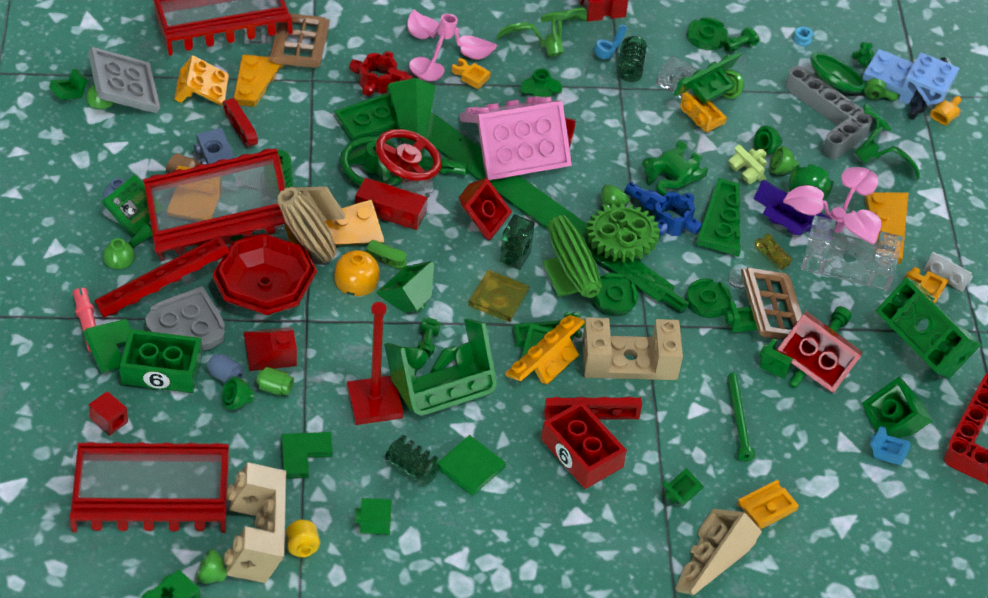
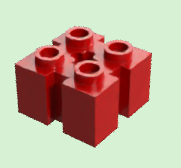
[579,0,629,22]

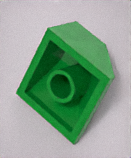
[376,261,434,312]
[862,376,932,438]

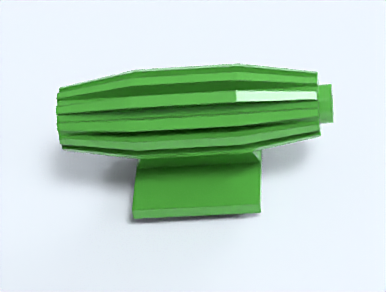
[542,215,602,298]

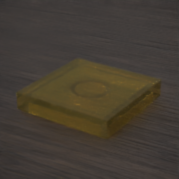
[468,270,530,322]

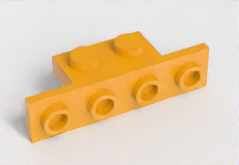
[505,315,586,384]

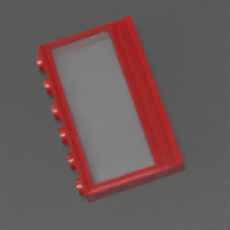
[153,0,293,56]
[143,148,291,261]
[70,442,229,533]

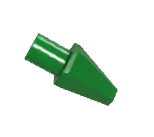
[129,223,160,248]
[431,346,457,373]

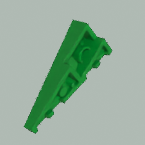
[387,78,435,168]

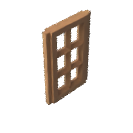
[270,13,330,68]
[741,267,802,340]

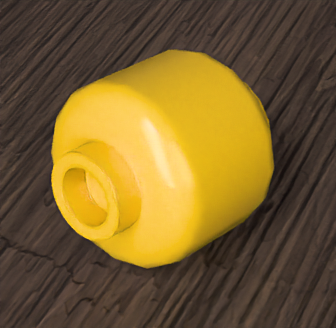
[285,519,320,557]

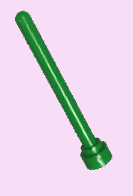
[790,306,852,388]

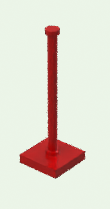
[347,302,403,425]

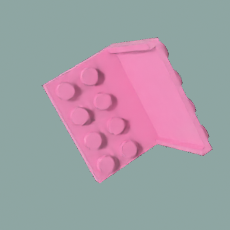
[459,96,572,180]

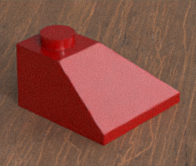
[459,178,512,240]
[244,327,297,371]

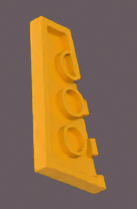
[864,192,908,264]
[284,200,385,246]

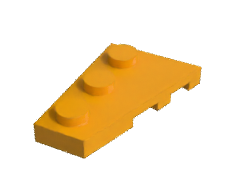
[234,55,284,107]

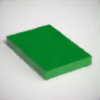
[334,92,398,141]

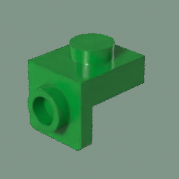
[49,69,88,100]
[724,301,758,333]
[759,338,793,379]
[662,468,704,507]

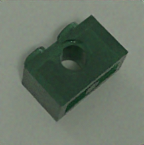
[500,214,535,270]

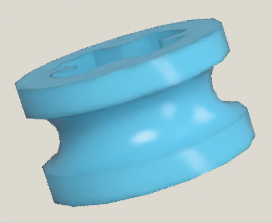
[793,27,813,46]

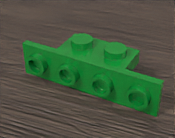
[673,52,741,105]

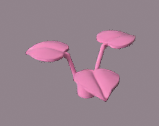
[407,9,497,82]
[783,167,881,245]

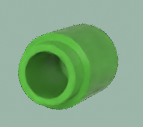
[256,367,294,396]

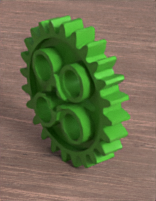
[586,203,660,262]

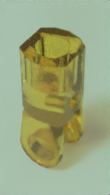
[755,233,792,270]

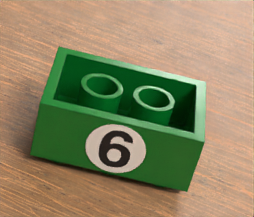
[120,329,203,393]

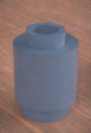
[207,353,244,383]

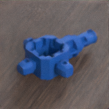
[624,181,702,236]

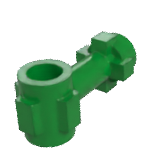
[723,27,760,52]
[417,318,441,357]

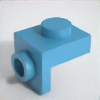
[870,426,911,465]

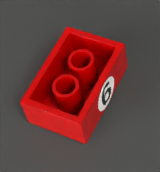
[541,401,627,489]

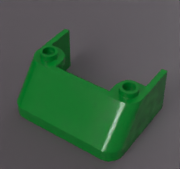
[384,318,497,415]

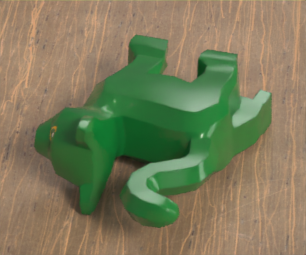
[642,141,708,196]

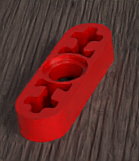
[222,97,258,148]

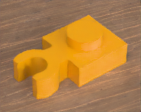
[451,58,491,89]

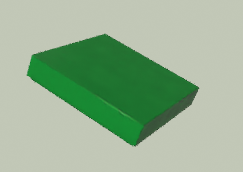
[436,435,506,496]

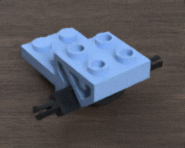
[862,49,960,120]

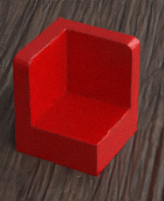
[88,392,128,436]

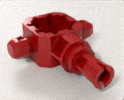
[349,51,429,96]

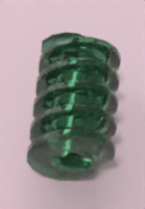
[617,36,647,82]
[385,435,439,486]

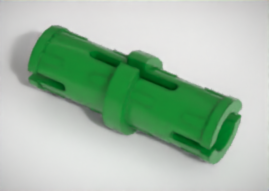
[422,156,468,176]

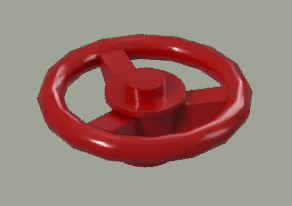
[376,129,442,181]

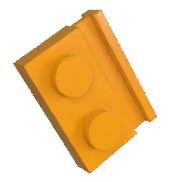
[737,479,799,530]

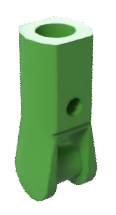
[366,240,407,270]

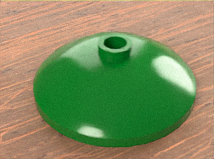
[810,52,866,93]

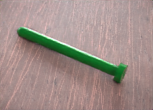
[728,372,755,462]

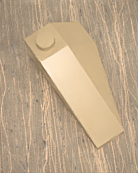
[675,509,762,595]

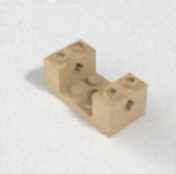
[582,317,683,380]
[224,462,286,583]

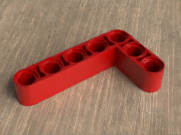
[943,373,988,485]

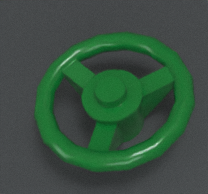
[340,136,403,186]

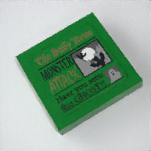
[101,174,165,237]

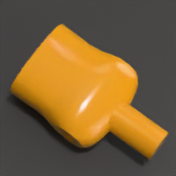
[930,96,962,125]

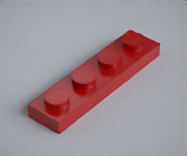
[544,397,642,420]

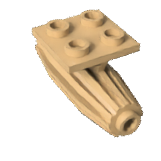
[277,186,346,263]

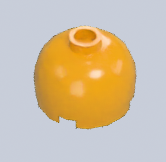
[334,250,380,296]

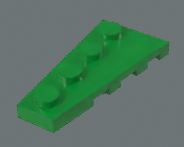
[696,178,741,257]

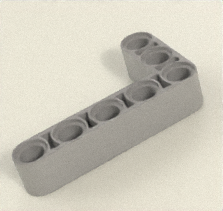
[786,66,872,159]

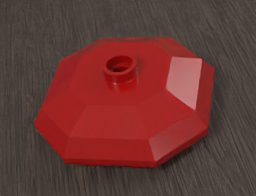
[212,233,317,315]

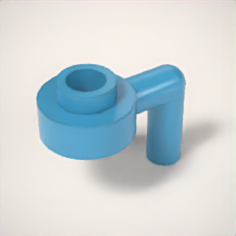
[594,25,627,60]

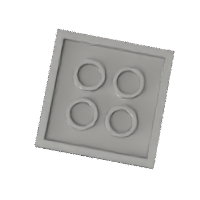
[88,47,160,113]

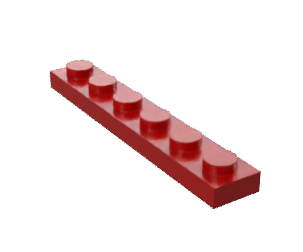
[94,236,229,317]

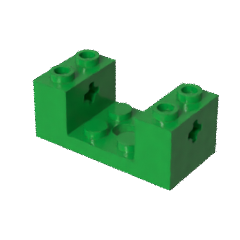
[875,277,982,378]

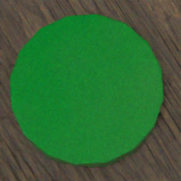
[687,17,728,50]
[592,273,638,316]
[685,278,732,318]

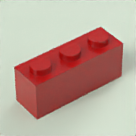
[355,178,428,230]

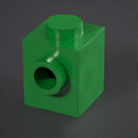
[355,498,392,535]

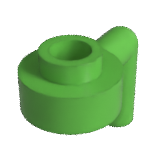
[865,78,898,101]

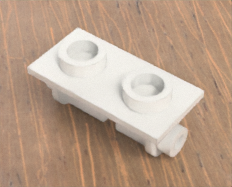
[923,252,973,292]

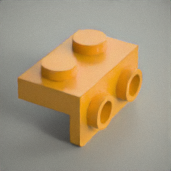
[680,91,727,133]

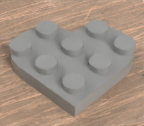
[145,286,225,351]

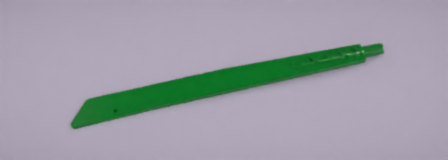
[427,113,689,313]

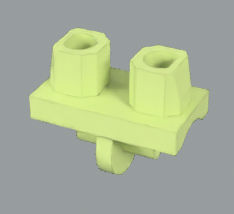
[728,144,767,185]

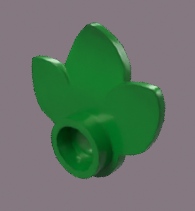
[520,68,562,97]

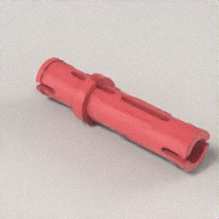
[72,287,96,352]

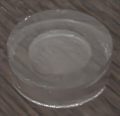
[728,267,746,289]

